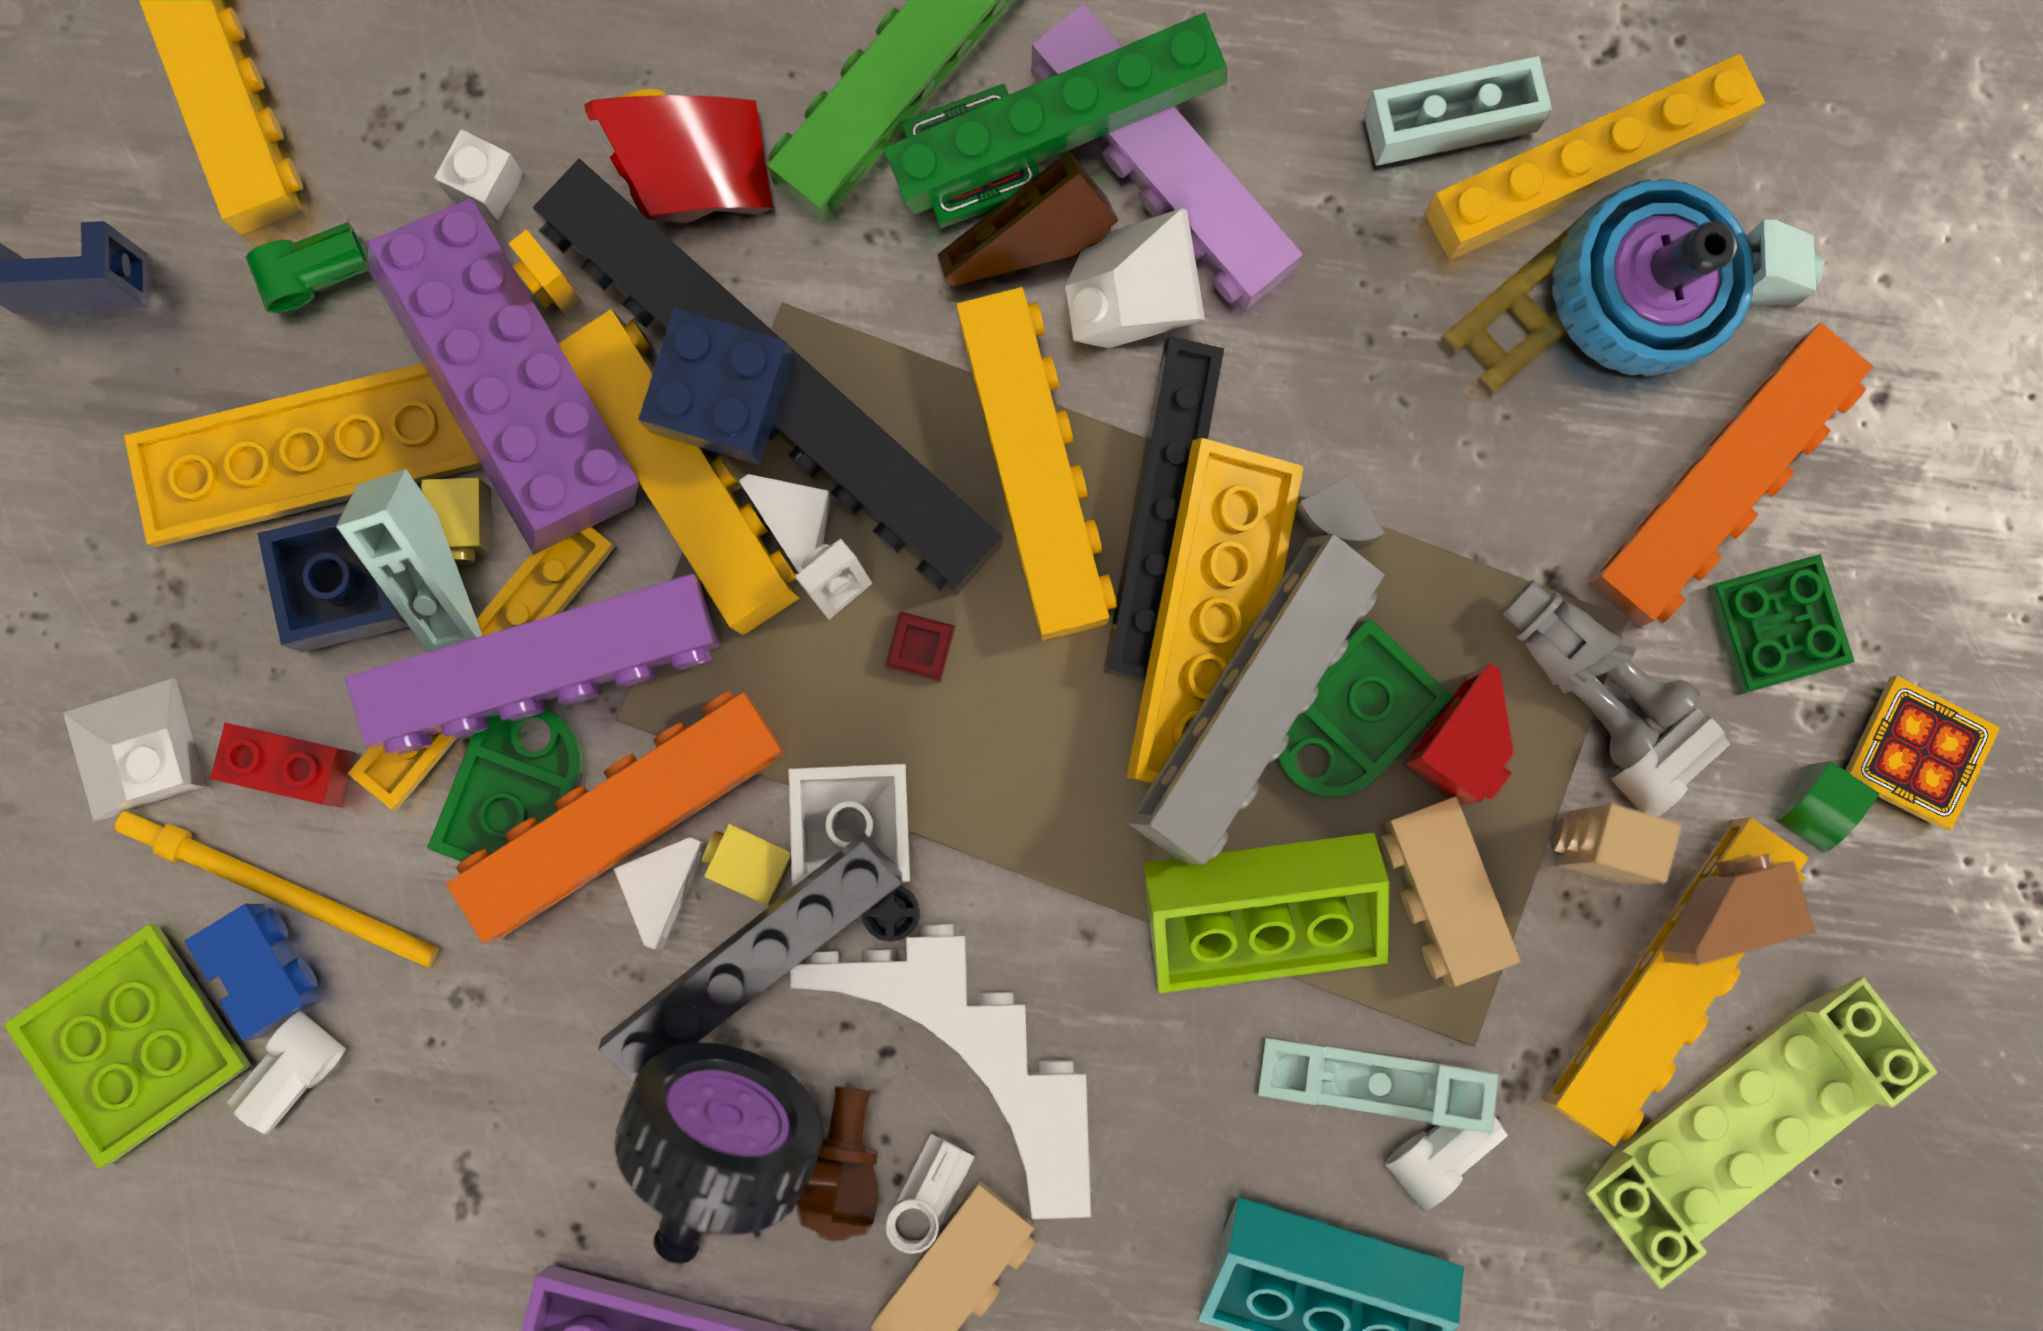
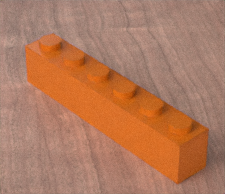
[1588,322,1874,628]
[446,691,786,943]

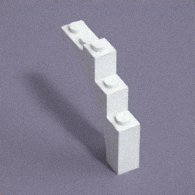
[790,924,1091,1219]

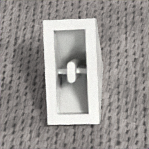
[739,474,833,573]
[614,837,708,950]

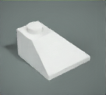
[1065,208,1205,349]
[63,678,207,821]
[788,764,910,887]

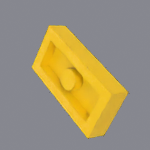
[508,229,583,316]

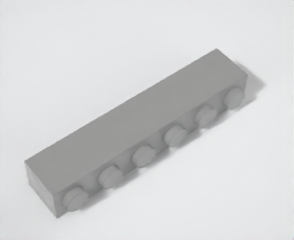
[1127,534,1385,865]

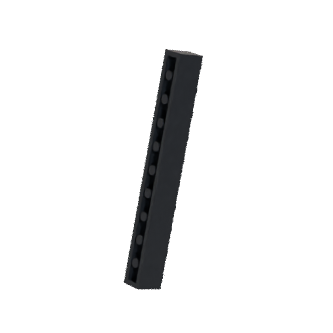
[532,158,1003,595]

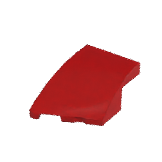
[584,95,773,223]

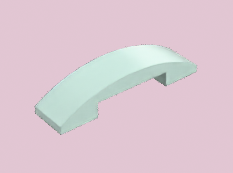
[1258,1038,1499,1134]

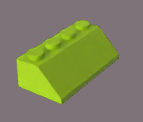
[1143,833,1389,993]

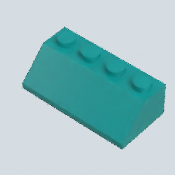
[1198,1197,1464,1331]

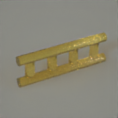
[1440,195,1608,395]

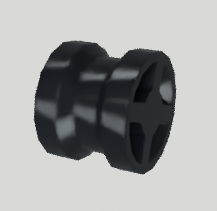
[861,885,921,942]

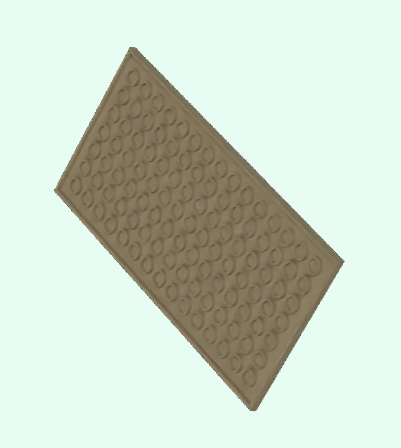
[616,302,1628,1047]

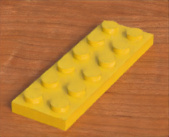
[123,363,483,547]
[1126,438,1304,784]

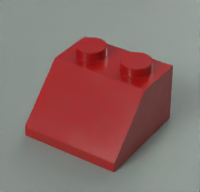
[1402,663,1514,806]

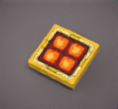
[1845,676,2001,830]

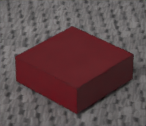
[885,611,955,682]

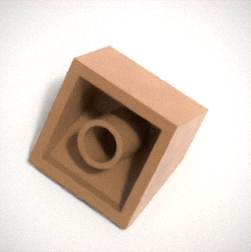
[1662,853,1816,965]

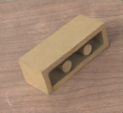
[1379,796,1521,987]
[1552,803,1682,885]
[870,1178,1036,1331]

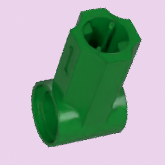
[246,222,369,313]

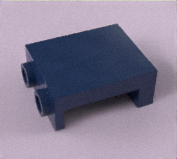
[0,221,147,313]

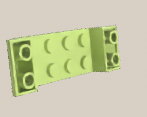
[1584,977,1938,1289]

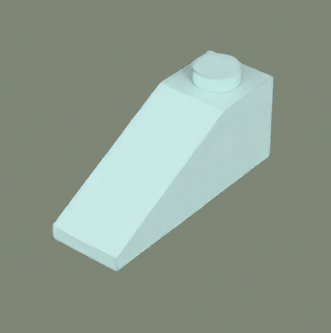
[336,469,482,652]

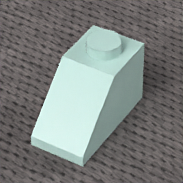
[1746,219,1823,305]

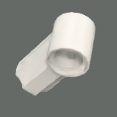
[1610,708,1731,817]
[227,1011,346,1134]
[1385,1116,1508,1211]
[886,1133,975,1254]

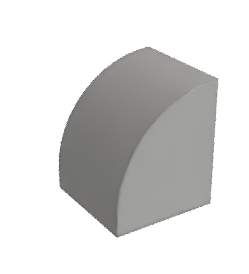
[1295,474,1385,549]

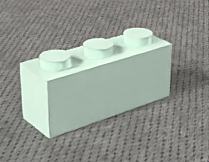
[1364,56,1552,166]

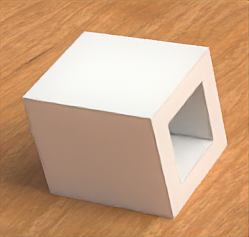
[434,129,525,222]

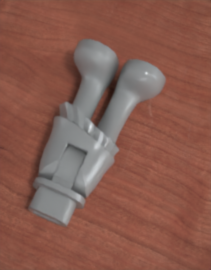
[1501,580,1700,770]

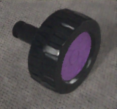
[614,1043,824,1264]

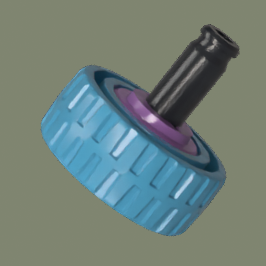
[1552,179,1755,376]

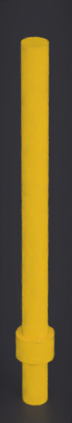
[114,810,439,968]

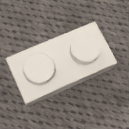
[795,539,873,620]

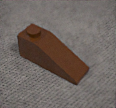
[937,150,1119,286]

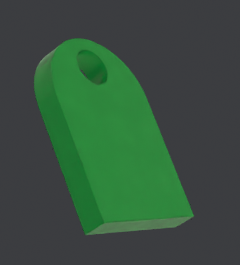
[1276,617,1454,798]
[427,709,584,862]

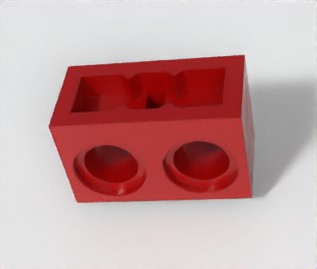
[210,722,356,808]

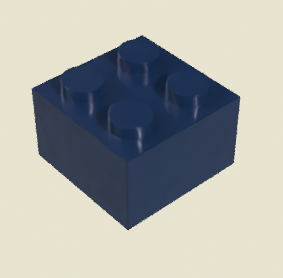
[638,308,794,465]
[257,513,409,652]

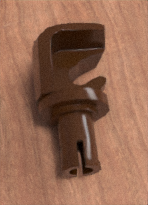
[797,1086,879,1242]

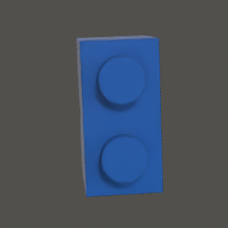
[184,904,320,1041]

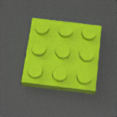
[3,924,252,1169]

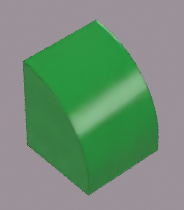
[1775,761,1880,852]

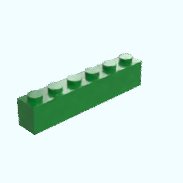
[883,12,1227,215]

